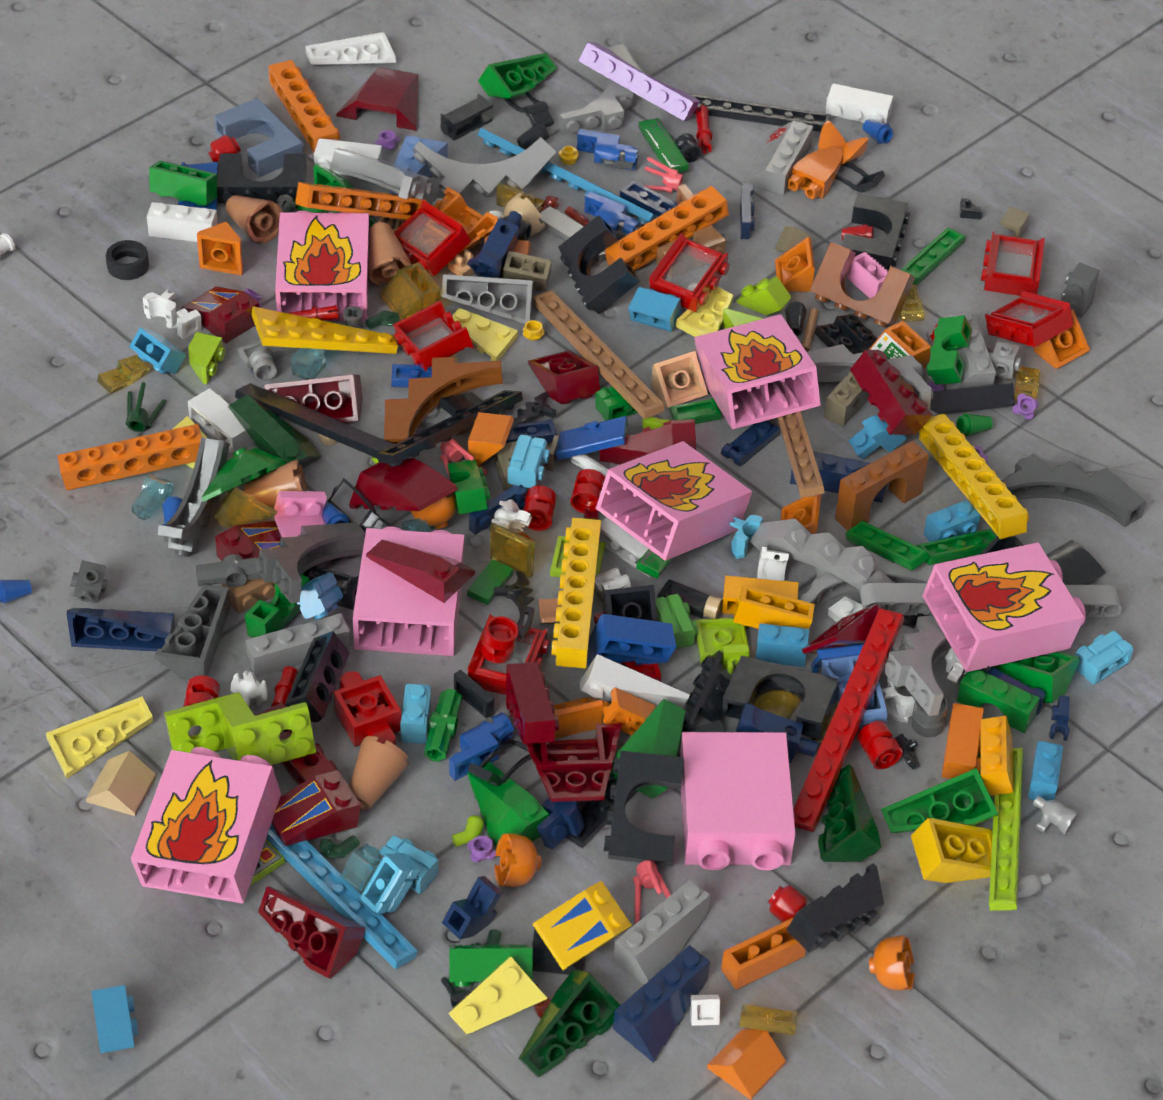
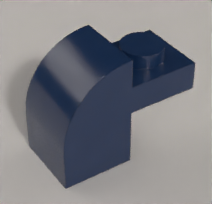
[537,798,584,849]
[442,876,503,940]

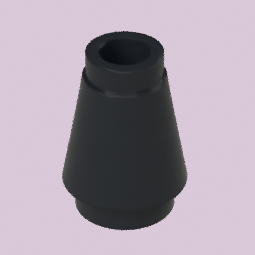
[517,124,549,149]
[785,302,807,336]

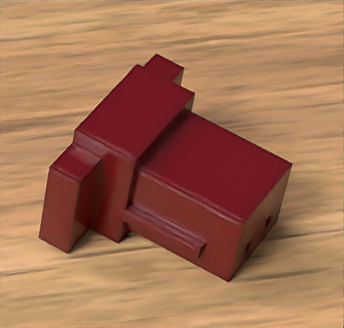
[583,509,599,520]

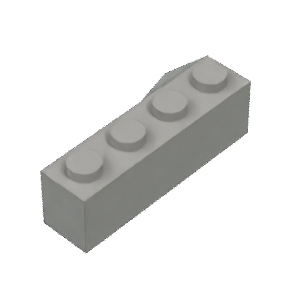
[442,275,533,324]
[245,612,350,677]
[614,879,710,985]

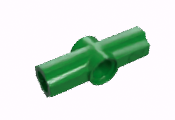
[424,689,462,762]

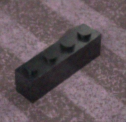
[786,863,884,952]

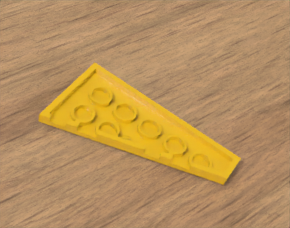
[251,306,398,354]

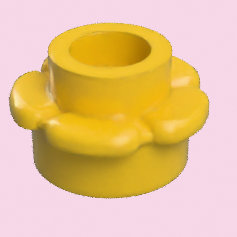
[558,146,579,165]
[523,320,545,341]

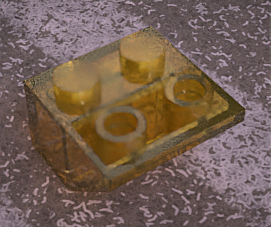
[380,262,441,321]

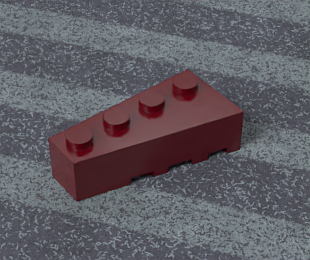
[850,350,932,435]
[505,662,559,744]

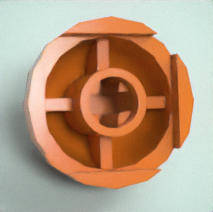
[410,492,457,529]
[494,833,541,888]
[869,935,915,990]

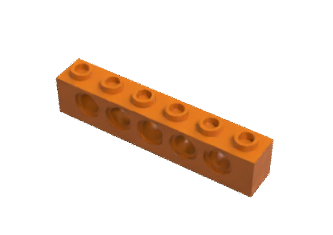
[268,59,340,153]
[295,182,427,220]
[605,186,729,271]
[57,424,202,491]

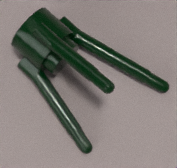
[125,382,166,432]

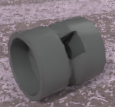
[911,695,949,737]

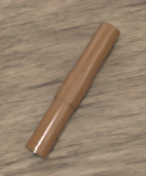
[802,308,819,352]

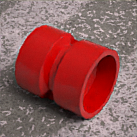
[570,469,605,514]
[523,485,557,531]
[481,616,519,664]
[183,675,220,707]
[857,721,903,770]

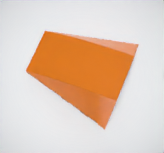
[408,187,499,274]

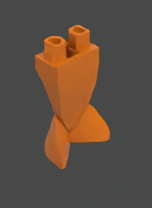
[788,121,869,200]

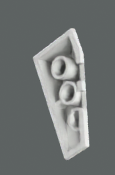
[579,654,689,708]

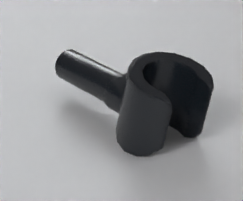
[441,977,467,1008]

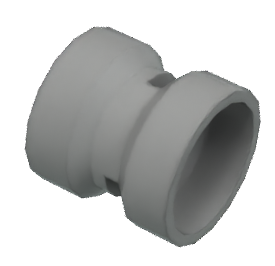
[250,349,277,381]

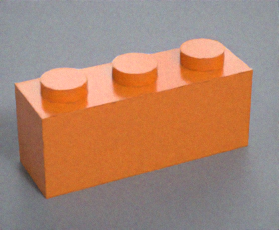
[941,703,984,779]
[721,918,806,990]

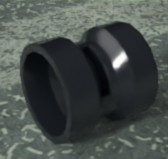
[675,133,702,163]

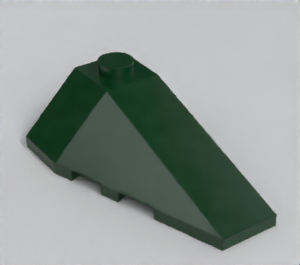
[228,395,321,468]
[818,764,882,862]
[519,970,620,1077]

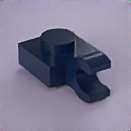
[1049,695,1070,741]

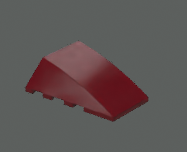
[336,67,418,131]
[349,458,458,511]
[525,723,622,802]

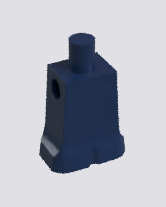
[467,211,522,278]
[735,702,818,763]

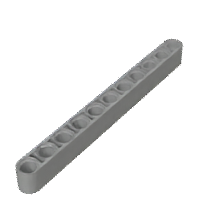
[860,583,1123,618]

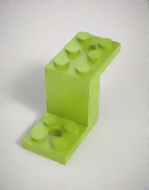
[164,692,316,765]

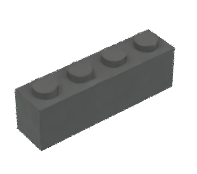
[154,584,230,680]

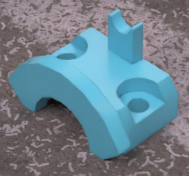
[730,515,763,559]

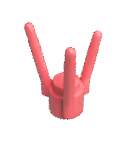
[644,157,684,193]
[440,438,488,476]
[633,860,671,924]

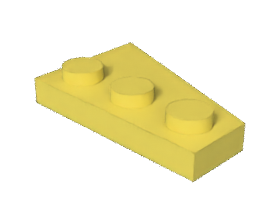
[675,287,733,337]
[453,308,518,361]
[448,957,548,1034]

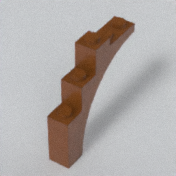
[384,357,503,444]

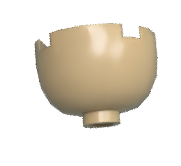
[504,193,545,236]

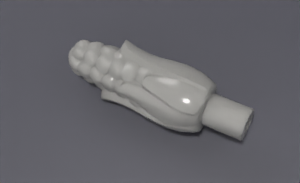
[1018,873,1052,898]

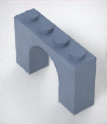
[214,98,304,177]

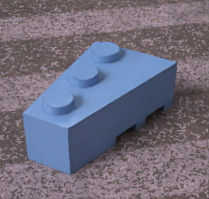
[390,136,448,194]
[822,655,887,731]

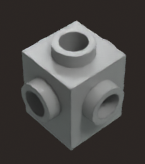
[989,342,1022,379]

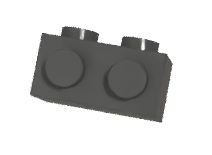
[1061,262,1100,318]

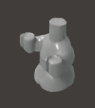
[1033,796,1079,835]

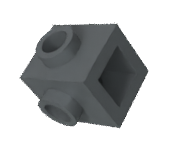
[70,560,108,602]

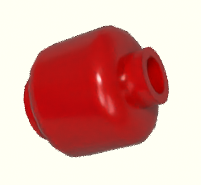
[208,135,241,163]
[768,885,808,923]

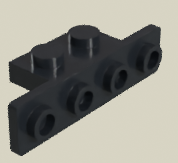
[682,650,730,731]

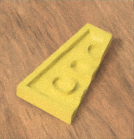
[46,696,153,779]

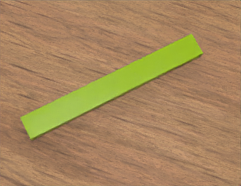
[989,748,1024,911]

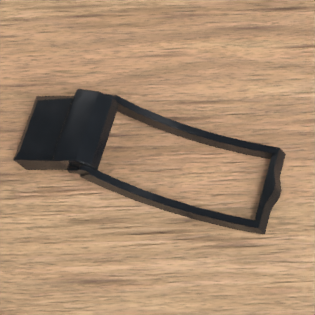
[503,92,554,127]
[835,162,886,193]
[327,478,393,538]
[467,740,532,786]

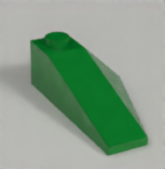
[478,53,557,98]
[201,447,286,502]
[993,651,1080,703]
[610,699,685,799]
[467,762,549,848]

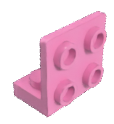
[273,491,327,537]

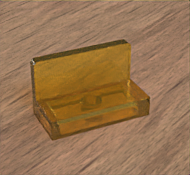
[496,183,545,213]

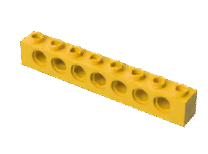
[919,414,1029,539]
[551,518,601,669]

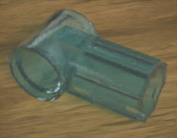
[131,474,173,520]

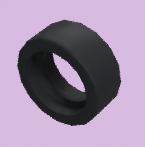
[106,240,149,280]

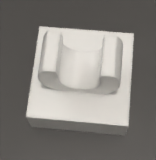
[176,309,202,340]
[691,995,720,1026]

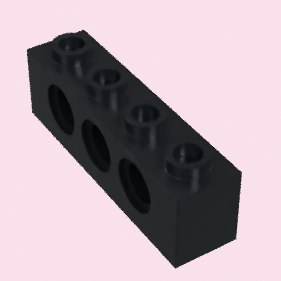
[285,631,350,723]

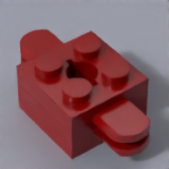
[333,671,402,747]

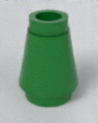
[956,413,993,436]

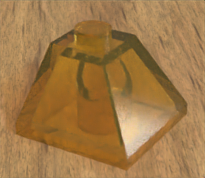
[213,487,277,529]
[490,522,535,578]

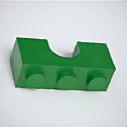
[927,315,972,385]
[447,459,490,514]
[245,575,310,638]
[957,669,1040,734]

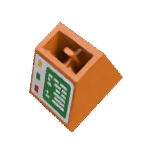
[869,321,931,369]

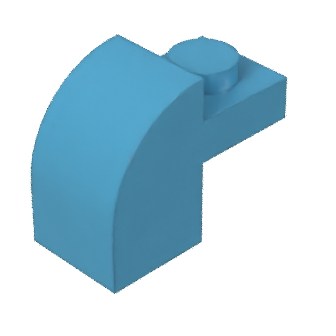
[848,415,907,460]

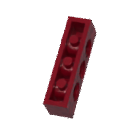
[255,702,337,785]

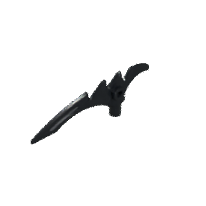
[508,392,557,437]
[493,571,534,639]

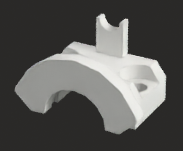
[143,290,178,329]
[756,547,789,581]
[595,568,631,601]
[881,678,915,723]

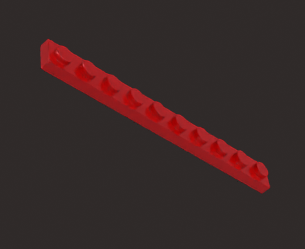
[793,608,904,832]

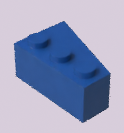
[587,614,676,667]

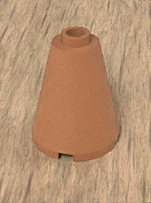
[225,195,283,243]
[368,222,413,285]
[241,460,308,508]
[349,736,410,812]

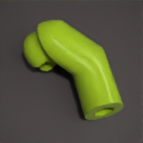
[642,416,671,430]
[452,815,484,847]

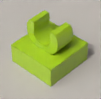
[721,644,749,674]

